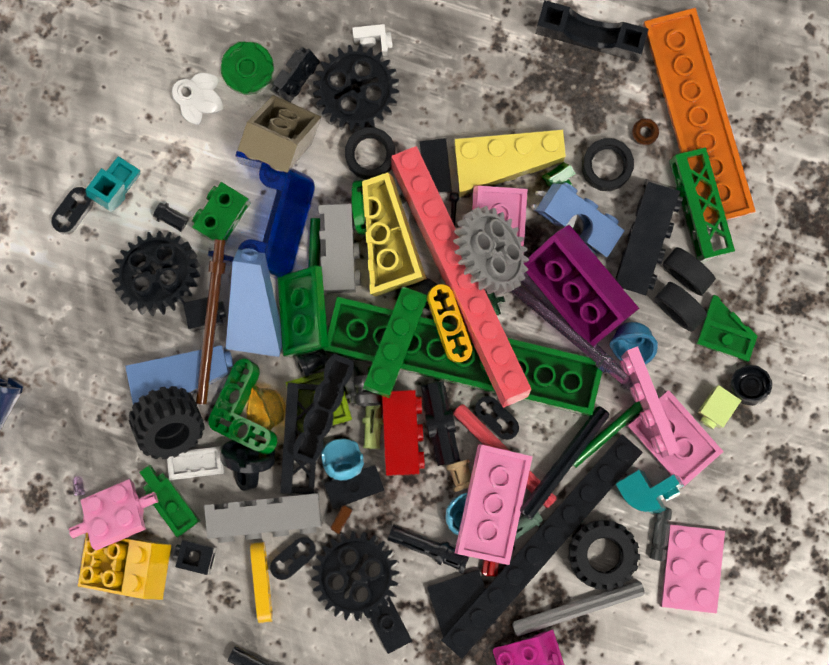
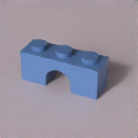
[535,182,625,257]

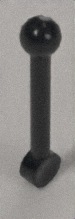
[449,192,460,226]

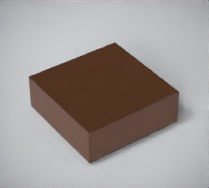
[330,505,354,534]

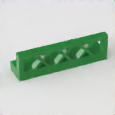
[669,147,735,262]

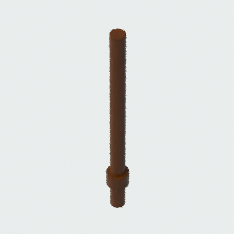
[196,239,226,405]

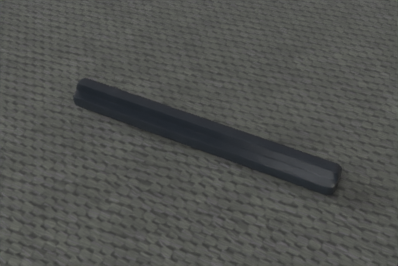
[520,406,609,520]

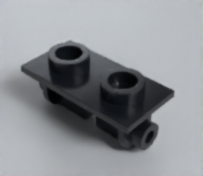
[270,47,320,103]

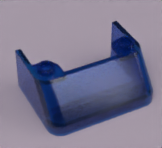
[207,151,315,278]

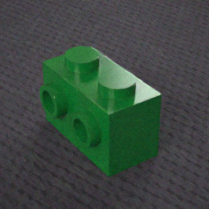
[192,182,251,244]

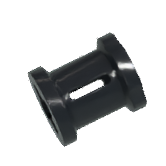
[295,349,328,379]

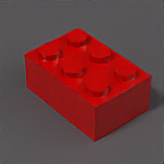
[382,390,425,476]

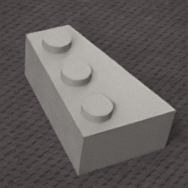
[318,204,361,294]

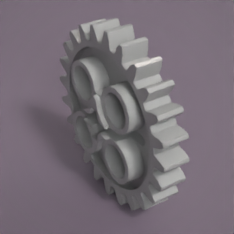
[453,206,529,295]

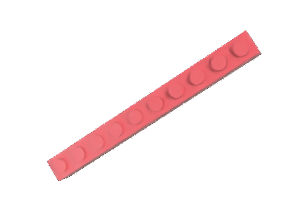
[391,146,531,408]

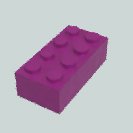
[523,225,640,349]

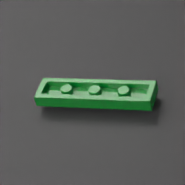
[363,287,427,398]

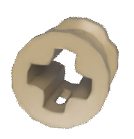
[446,459,471,492]

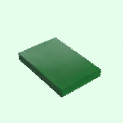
[277,266,328,357]

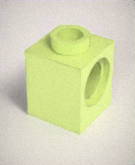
[696,385,742,430]

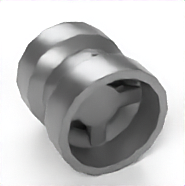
[354,375,382,406]

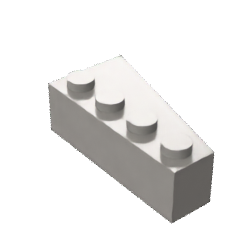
[204,493,322,543]

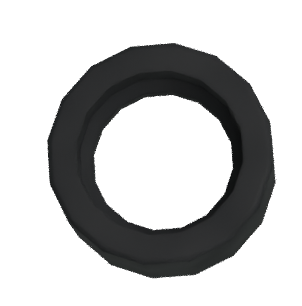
[345,127,396,180]
[582,138,634,191]
[663,247,716,296]
[655,282,707,332]

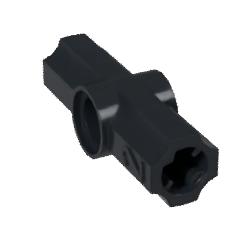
[421,381,460,466]

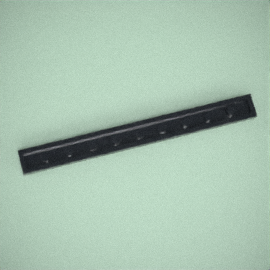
[441,434,643,659]

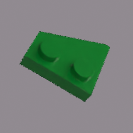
[696,295,757,362]

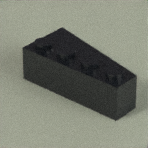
[615,178,683,296]

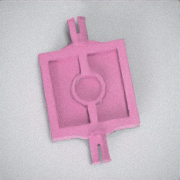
[69,479,158,550]

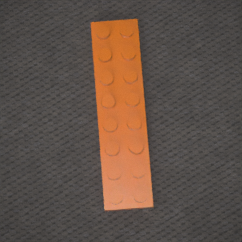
[643,7,756,225]

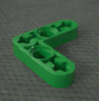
[208,358,277,454]

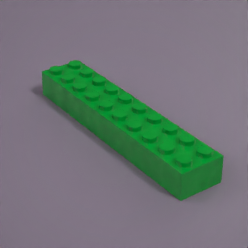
[324,297,605,416]

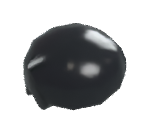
[730,365,773,406]

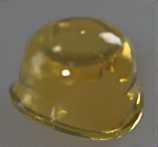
[247,386,286,430]

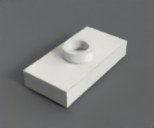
[167,446,225,480]

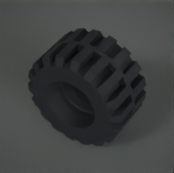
[129,386,205,459]
[568,520,640,590]

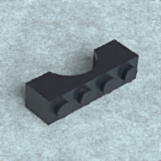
[535,0,649,62]

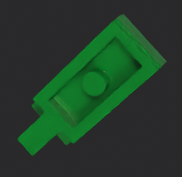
[139,465,200,538]

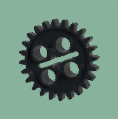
[313,45,400,132]
[112,231,200,316]
[311,531,401,622]

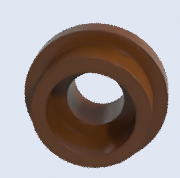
[632,118,659,146]

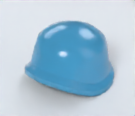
[609,322,658,365]

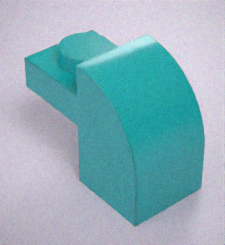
[86,156,141,212]
[616,470,684,513]

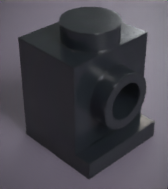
[173,540,217,575]

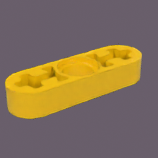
[427,284,472,363]
[250,542,273,623]

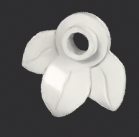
[172,73,223,125]

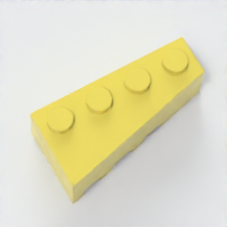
[454,130,566,198]
[362,172,427,297]

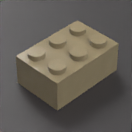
[238,95,322,173]

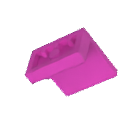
[493,629,564,665]

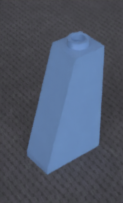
[226,248,283,357]
[125,345,233,405]

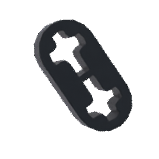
[51,187,94,235]
[475,396,519,440]
[270,537,316,580]

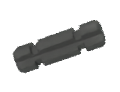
[650,508,672,561]

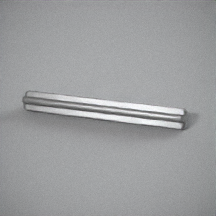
[513,581,645,636]

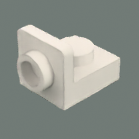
[352,24,392,56]

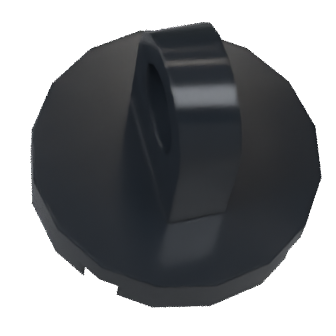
[220,440,275,491]

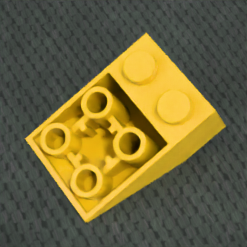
[78,533,171,600]

